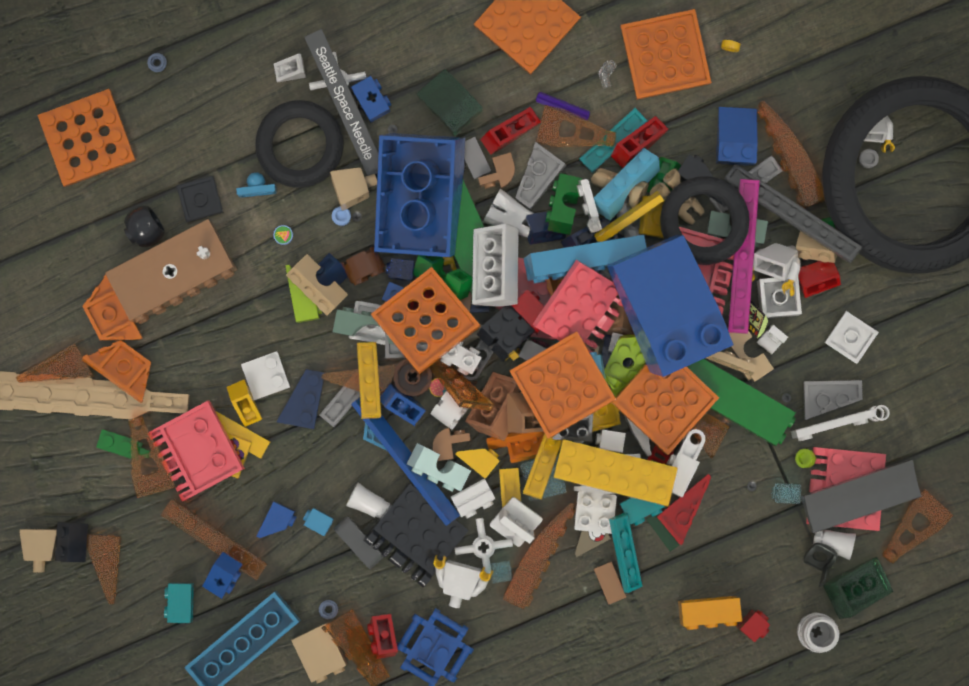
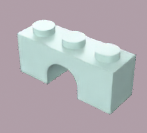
[407,444,471,492]

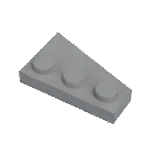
[515,142,566,210]
[803,380,863,420]

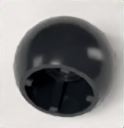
[124,205,165,247]

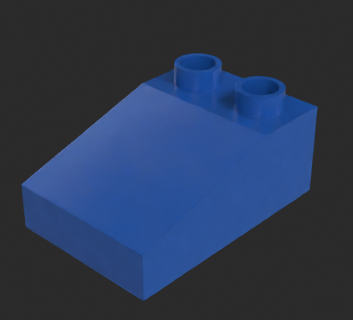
[374,133,465,257]
[607,235,734,377]

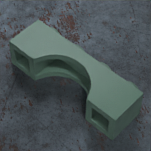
[333,307,414,345]

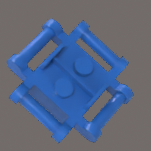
[396,608,474,686]

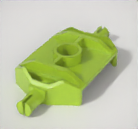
[604,335,646,397]

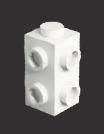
[440,341,482,376]

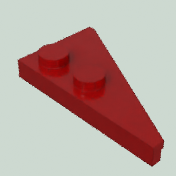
[656,474,711,546]

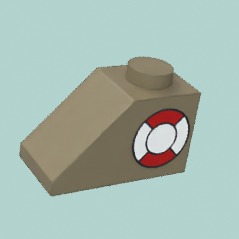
[574,531,611,557]

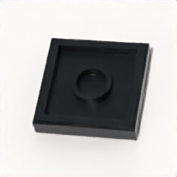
[177,176,224,223]

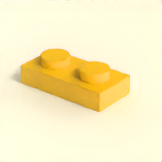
[499,468,521,508]

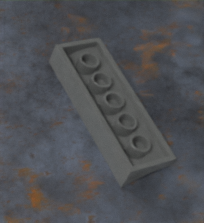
[800,460,922,533]

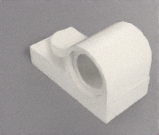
[757,325,788,355]

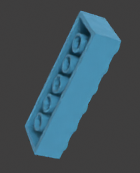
[523,235,646,283]
[184,591,301,686]

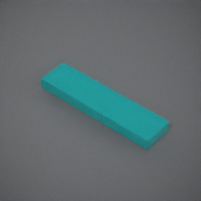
[579,108,648,173]
[609,513,643,593]

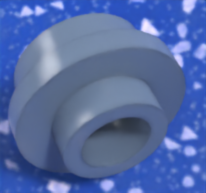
[147,53,167,72]
[319,600,338,619]

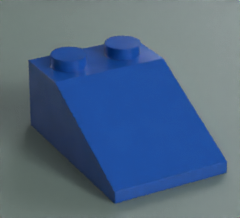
[716,107,757,166]

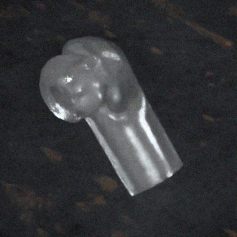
[598,60,616,89]

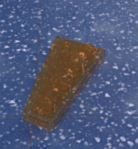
[429,358,494,411]
[321,609,390,686]

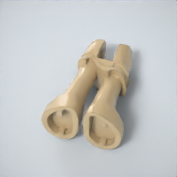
[591,168,648,208]
[650,169,704,225]

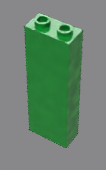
[454,180,484,295]
[687,359,796,446]

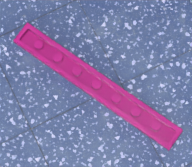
[728,179,760,334]

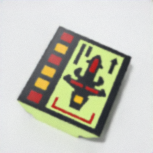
[748,301,768,338]

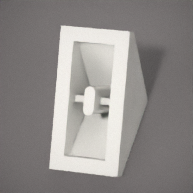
[274,54,306,82]

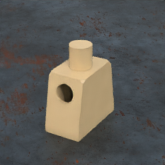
[330,168,377,211]
[20,529,57,572]

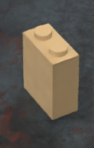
[291,622,347,683]

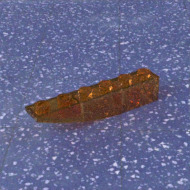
[757,101,825,209]
[161,499,268,581]
[502,503,575,610]

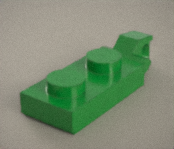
[96,429,151,460]

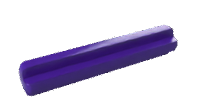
[536,92,590,121]

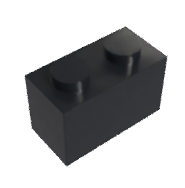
[55,522,88,562]

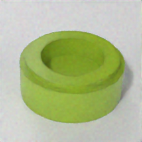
[795,449,816,468]

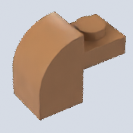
[478,152,515,189]
[433,428,471,461]

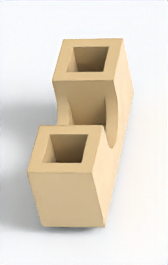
[286,254,348,315]
[726,331,774,383]

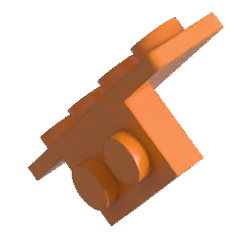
[486,431,544,463]

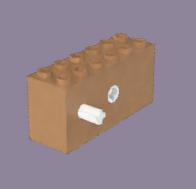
[105,219,237,324]

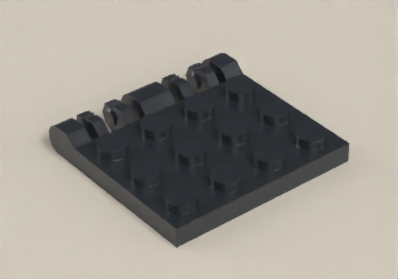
[363,483,469,587]

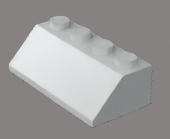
[472,224,519,307]

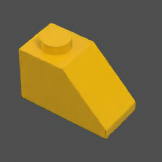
[227,380,262,427]
[455,448,499,479]

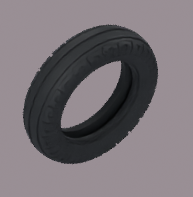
[255,100,343,188]
[660,176,750,265]

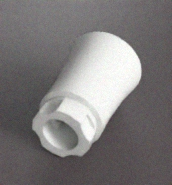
[346,482,390,519]
[812,529,856,560]

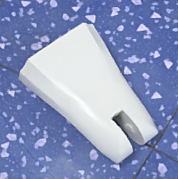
[483,189,534,238]

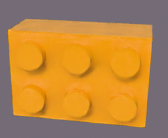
[678,596,742,630]

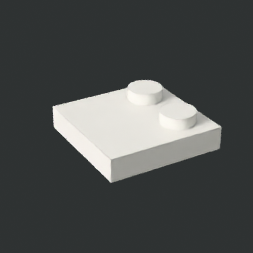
[825,311,879,364]
[241,351,290,400]

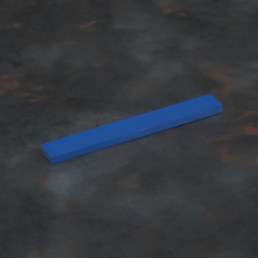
[351,398,460,526]

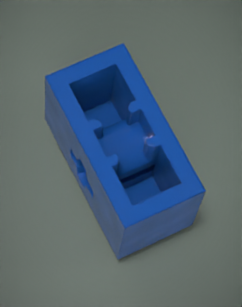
[351,76,391,123]
[380,384,426,426]
[202,552,242,599]

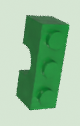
[545,173,582,235]
[413,255,473,300]

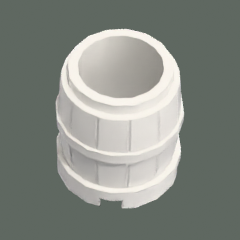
[797,612,839,653]

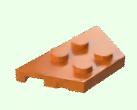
[82,274,143,341]
[82,340,151,403]

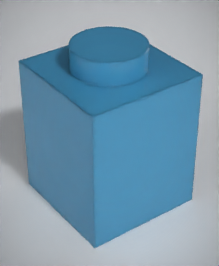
[303,508,334,536]

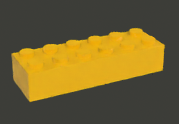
[554,439,678,507]

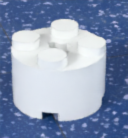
[430,384,475,430]

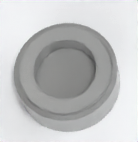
[859,149,879,169]

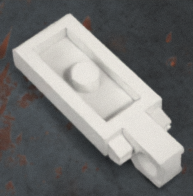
[577,179,602,233]

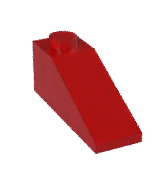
[480,107,541,155]
[611,116,668,168]

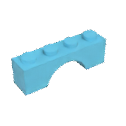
[594,148,660,220]

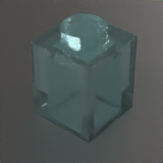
[772,483,801,504]
[491,560,512,583]

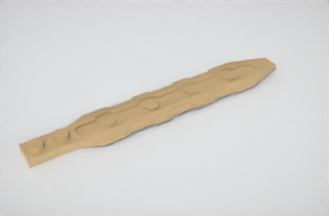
[0,371,190,419]

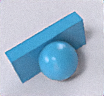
[236,172,277,198]

